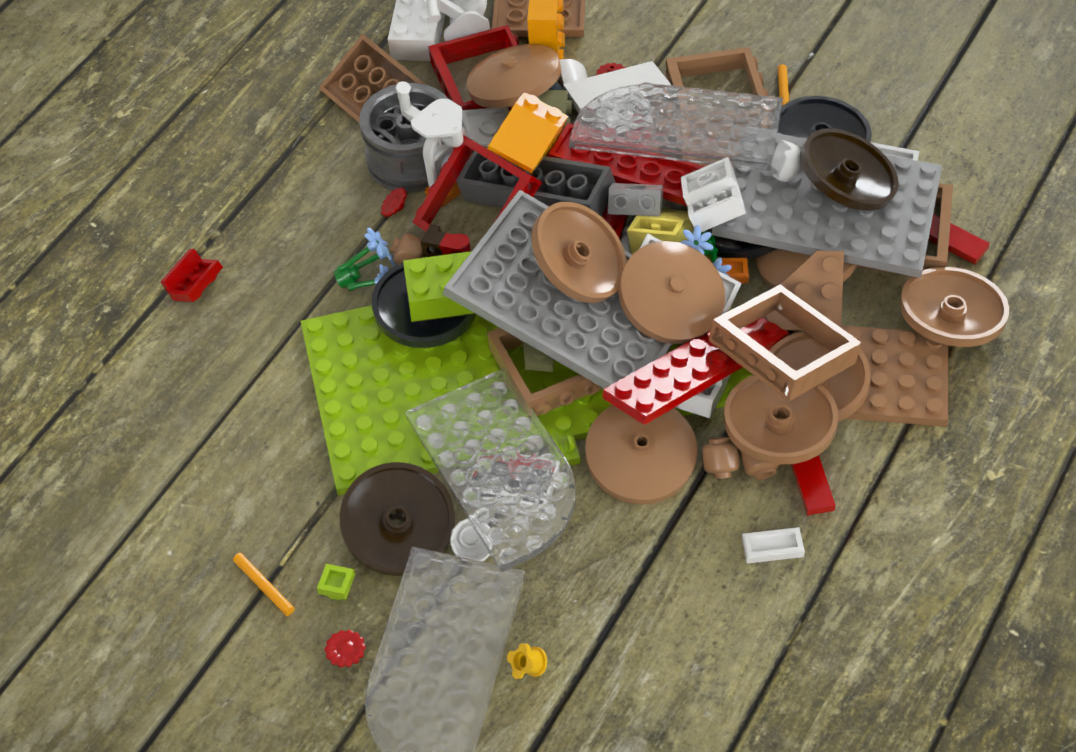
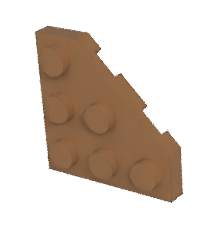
[763,250,844,330]

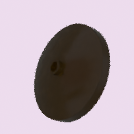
[800,129,899,211]
[340,462,455,576]

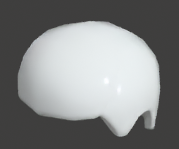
[771,140,802,182]
[450,518,495,564]

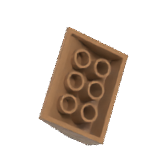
[319,34,424,122]

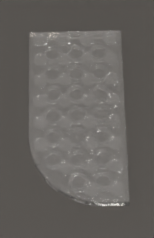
[569,82,783,171]
[405,368,576,573]
[365,547,525,752]

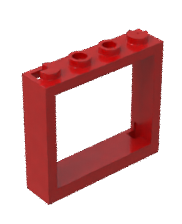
[428,25,519,111]
[412,135,542,251]

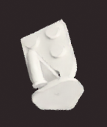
[427,0,490,41]
[396,81,470,188]

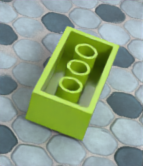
[403,251,474,322]

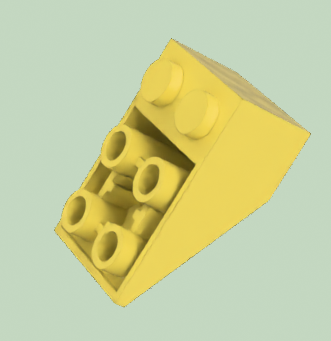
[627,209,694,255]

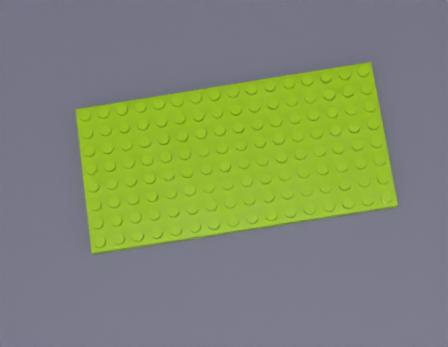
[301,253,753,496]

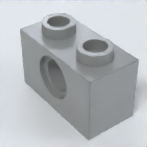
[608,183,663,216]

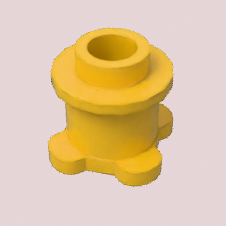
[507,643,547,679]

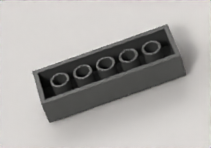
[456,146,615,217]

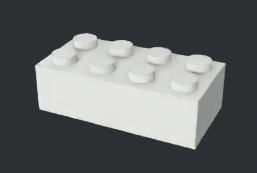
[388,0,446,61]

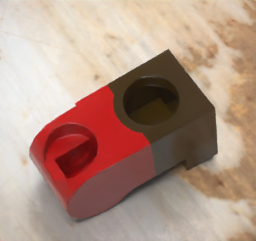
[420,224,471,258]

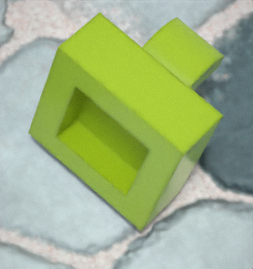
[547,435,581,468]
[317,563,355,601]

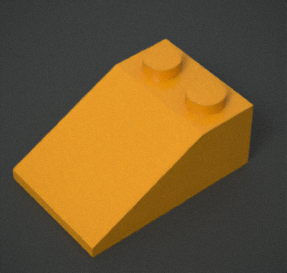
[487,92,568,174]

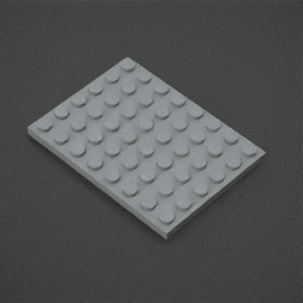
[712,127,942,278]
[442,190,672,389]

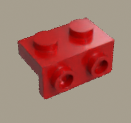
[161,249,223,302]

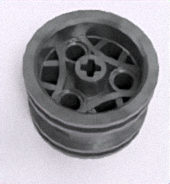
[359,83,448,193]

